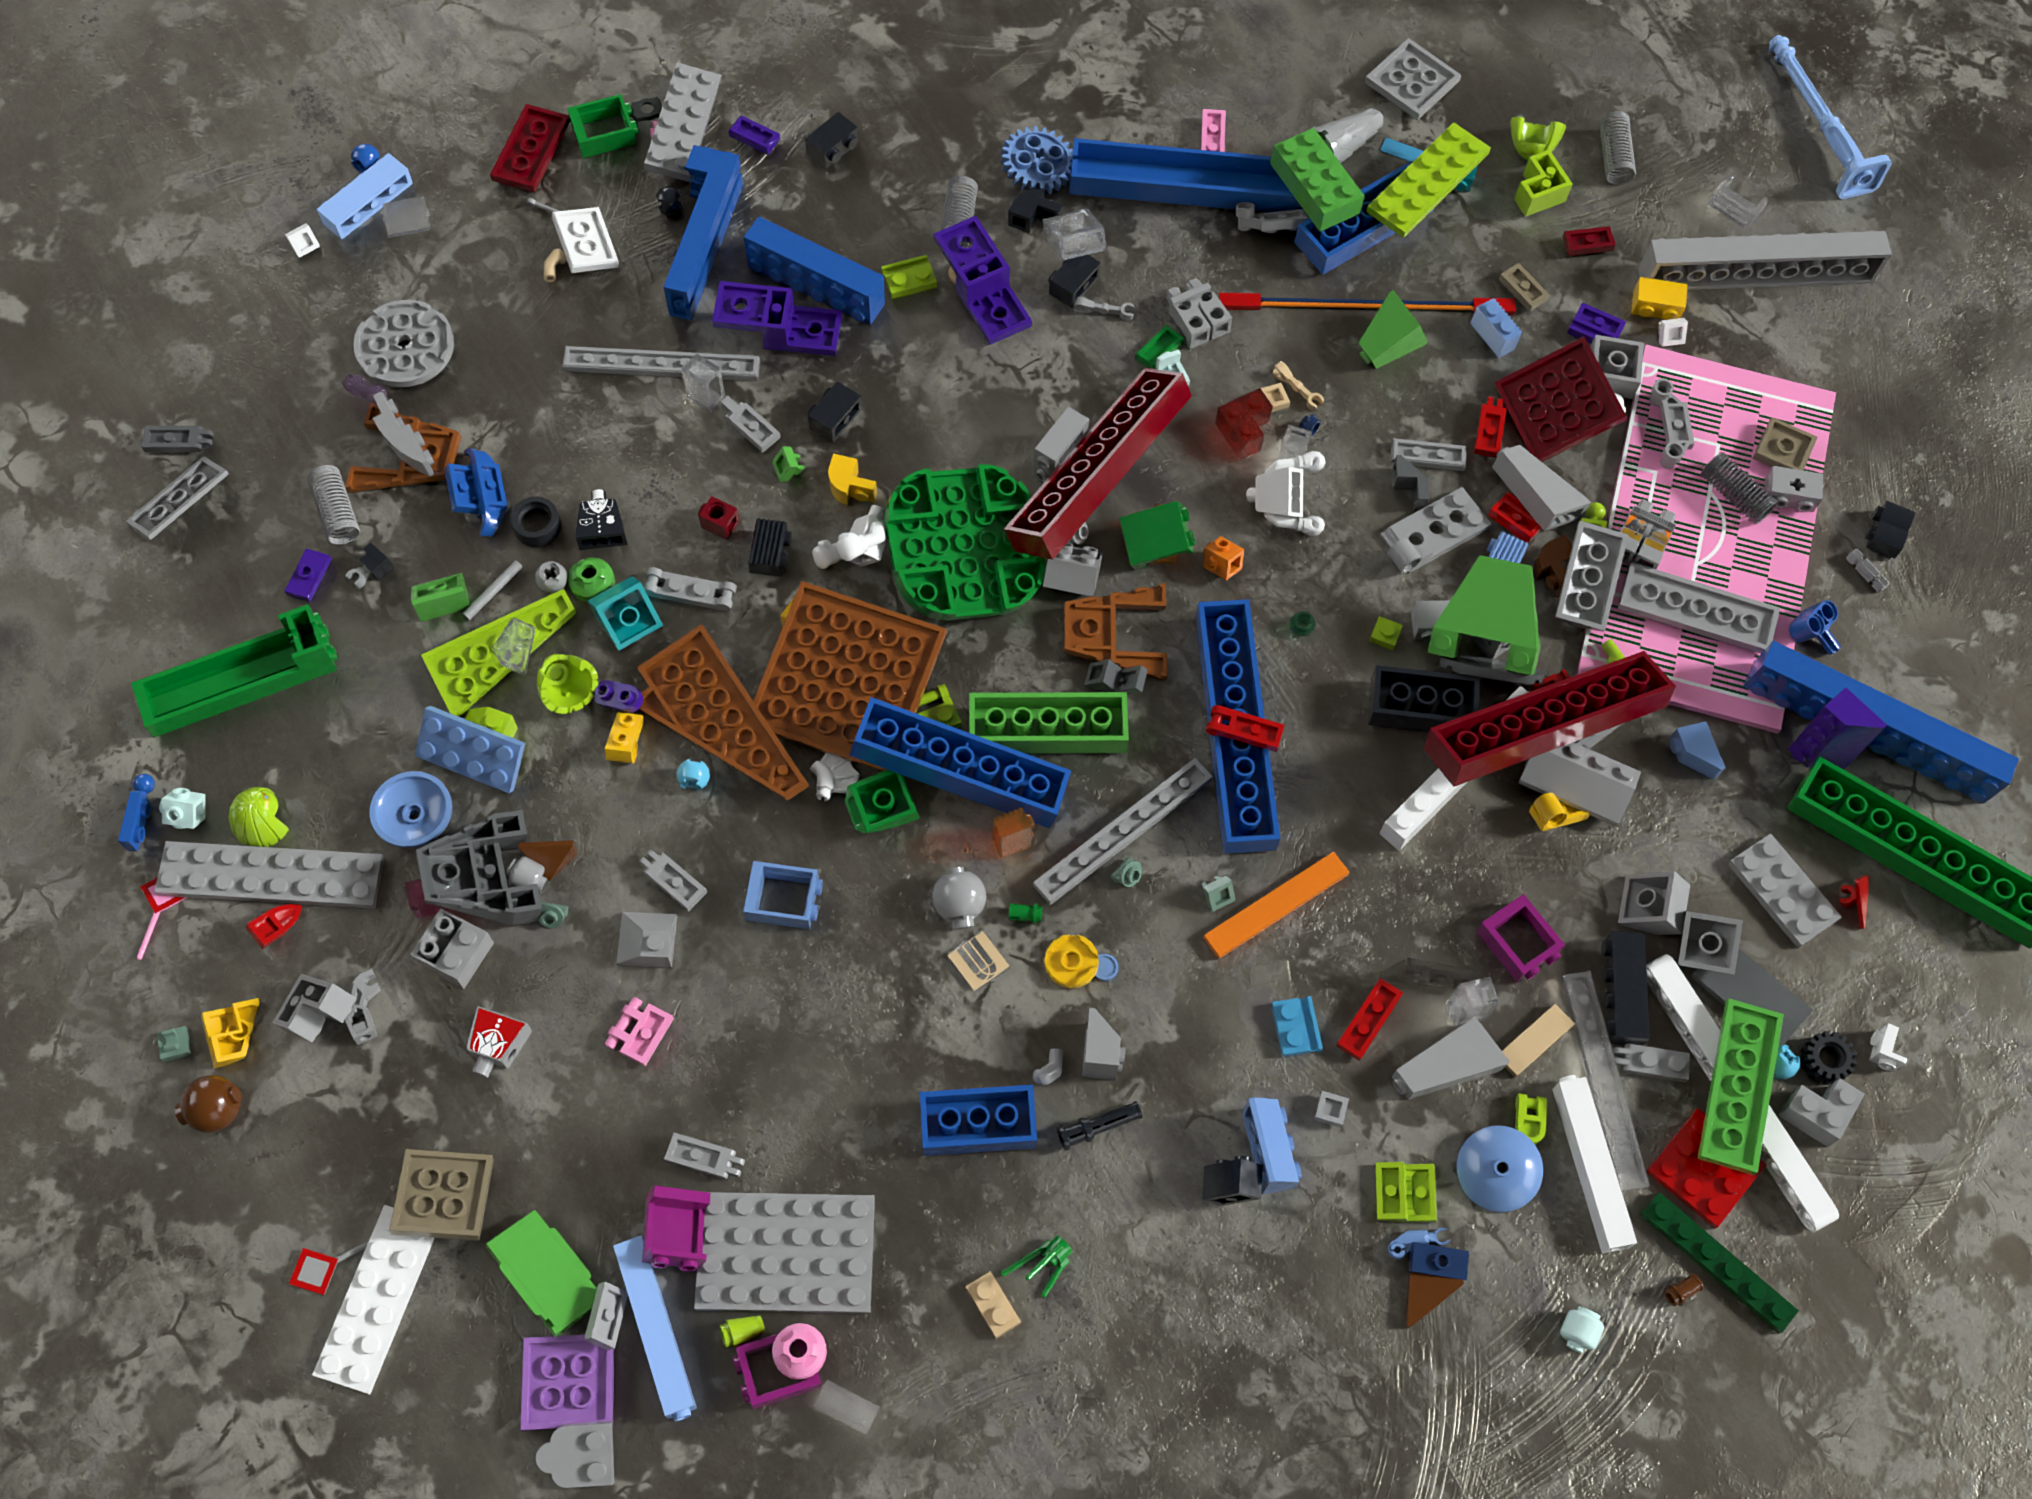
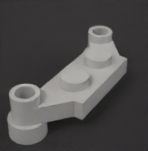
[1236,202,1310,233]
[1649,378,1694,469]

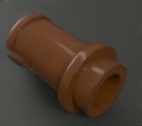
[1664,1273,1704,1306]

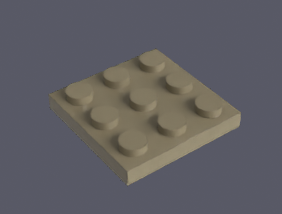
[390,1149,494,1240]

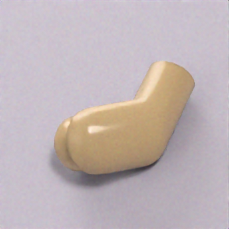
[544,249,567,282]

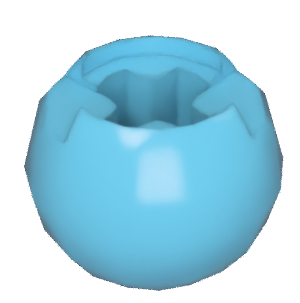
[676,759,710,791]
[1774,1044,1800,1080]

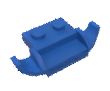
[444,448,507,537]

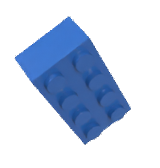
[920,1085,1037,1156]

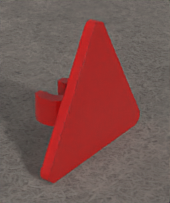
[1839,875,1870,929]

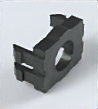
[630,97,662,127]

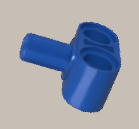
[1789,600,1841,655]

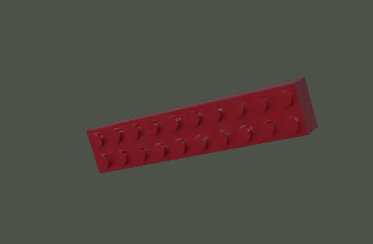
[1004,368,1192,560]
[1424,651,1676,787]

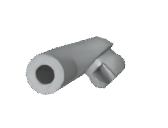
[1033,1049,1063,1085]

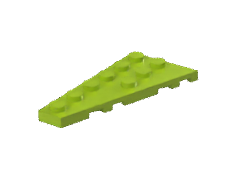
[421,589,576,717]

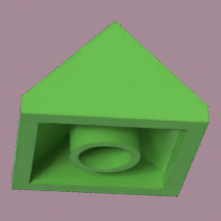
[411,573,471,622]

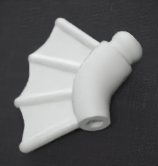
[810,753,860,801]

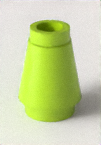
[719,1315,765,1348]

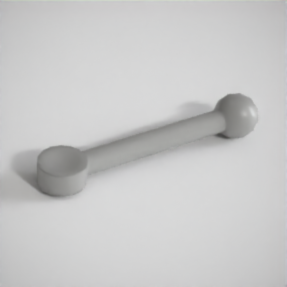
[526,198,559,212]

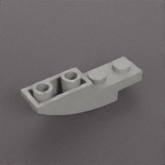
[373,391,434,476]

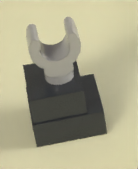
[346,542,394,589]

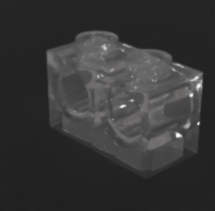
[1446,977,1499,1026]

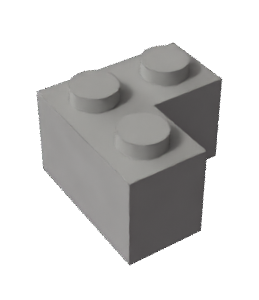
[272,973,357,1043]
[1778,1078,1865,1147]

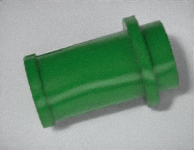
[1008,903,1043,925]

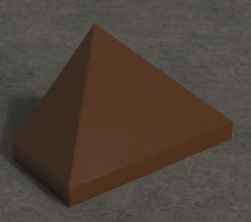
[518,840,577,881]

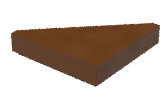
[1405,1272,1464,1328]

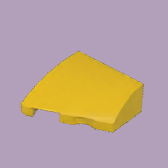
[201,998,260,1068]

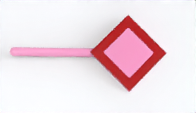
[137,877,187,960]

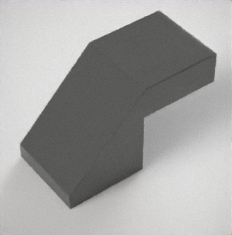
[1392,455,1429,511]
[1084,659,1148,695]

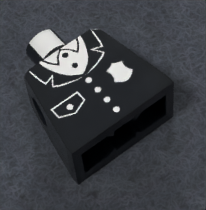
[575,489,628,550]

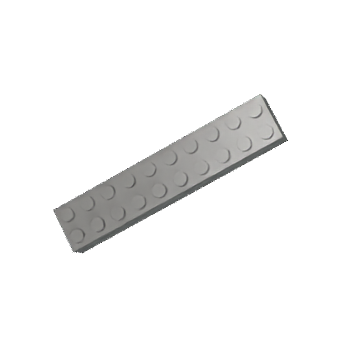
[1638,230,1892,290]

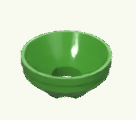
[568,557,615,602]

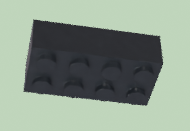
[1368,665,1480,732]

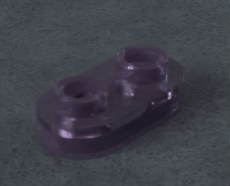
[342,374,389,407]

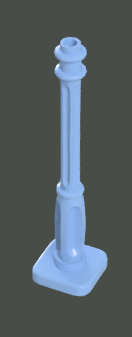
[1769,35,1892,199]

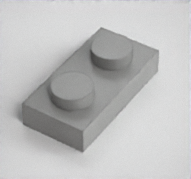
[584,1282,628,1350]

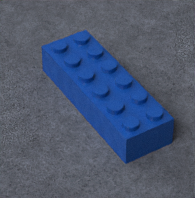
[1294,162,1434,275]
[744,216,885,325]

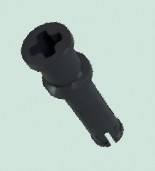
[1056,1101,1143,1151]

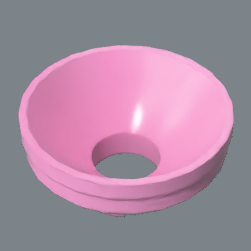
[772,1323,827,1380]

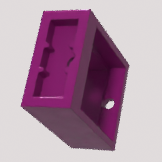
[1476,894,1565,982]
[733,1334,822,1410]

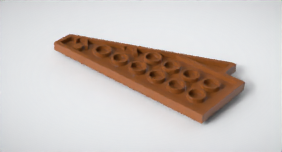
[637,624,810,801]

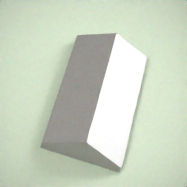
[126,456,229,541]
[1555,521,1629,632]

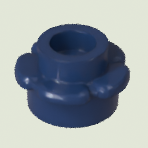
[1299,414,1321,438]

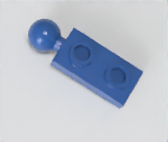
[118,774,155,852]

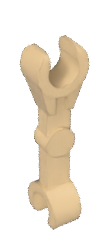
[1273,361,1324,411]

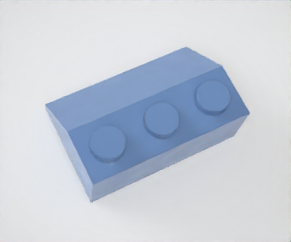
[1242,1098,1302,1195]

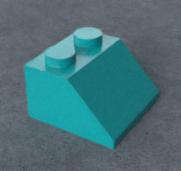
[588,576,663,651]

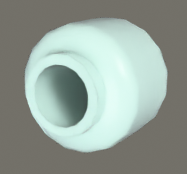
[1560,1306,1604,1354]

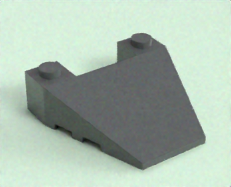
[416,810,542,925]

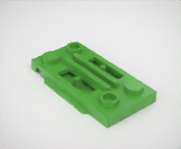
[486,1210,597,1338]

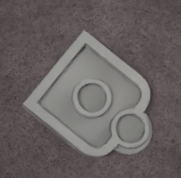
[536,1421,615,1488]

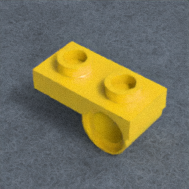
[605,712,644,764]
[1529,793,1590,831]

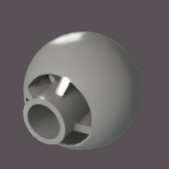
[932,867,986,929]

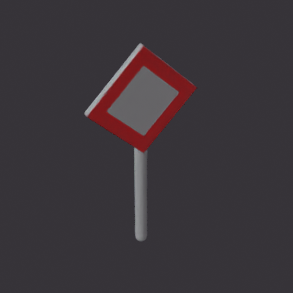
[289,1241,369,1295]

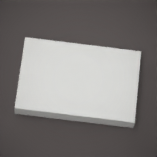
[552,207,619,273]

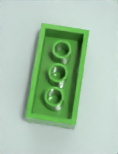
[1270,128,1365,232]

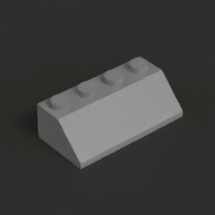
[1518,742,1641,827]

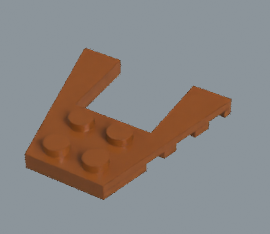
[345,403,461,493]
[1064,583,1168,681]

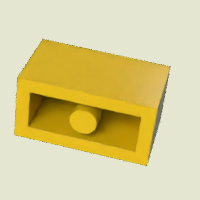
[1631,277,1687,320]

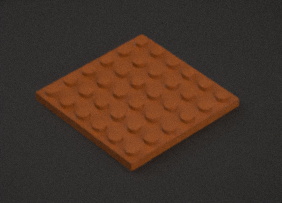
[754,581,947,772]

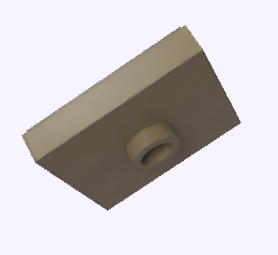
[1752,417,1818,470]

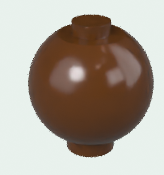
[175,1075,242,1133]

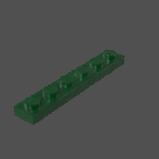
[1639,1192,1799,1334]

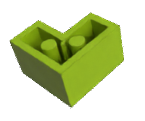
[1514,149,1573,217]

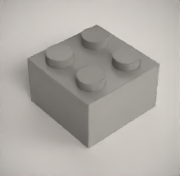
[1590,335,1644,399]

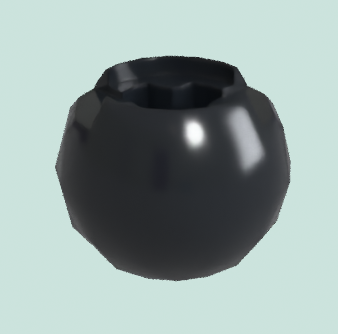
[656,186,683,216]

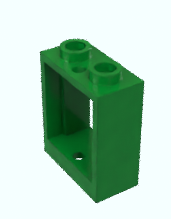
[567,94,639,158]

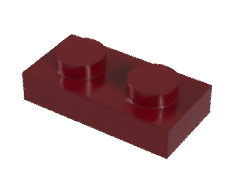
[1562,226,1616,256]

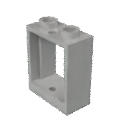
[1033,406,1089,483]

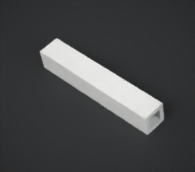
[1552,1075,1637,1254]

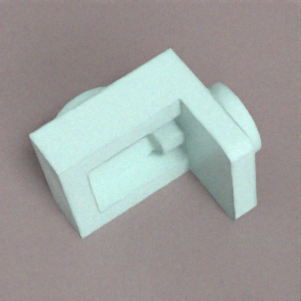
[1155,350,1190,386]

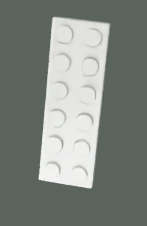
[312,1205,435,1395]

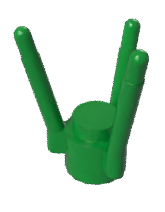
[1000,1236,1073,1298]

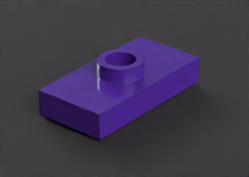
[728,115,780,155]
[285,548,332,602]

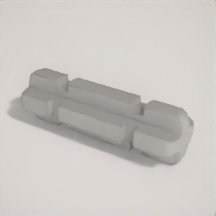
[1846,549,1889,592]

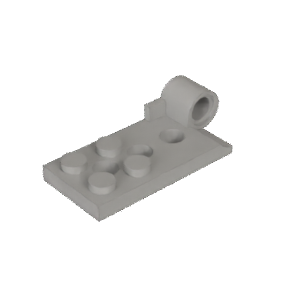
[1380,487,1491,574]

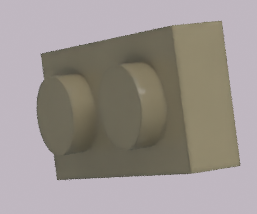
[1499,263,1550,312]

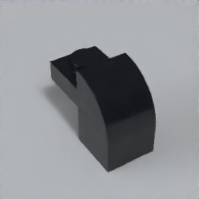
[1008,189,1063,233]

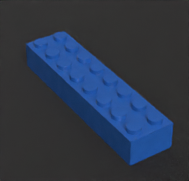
[849,697,1071,829]

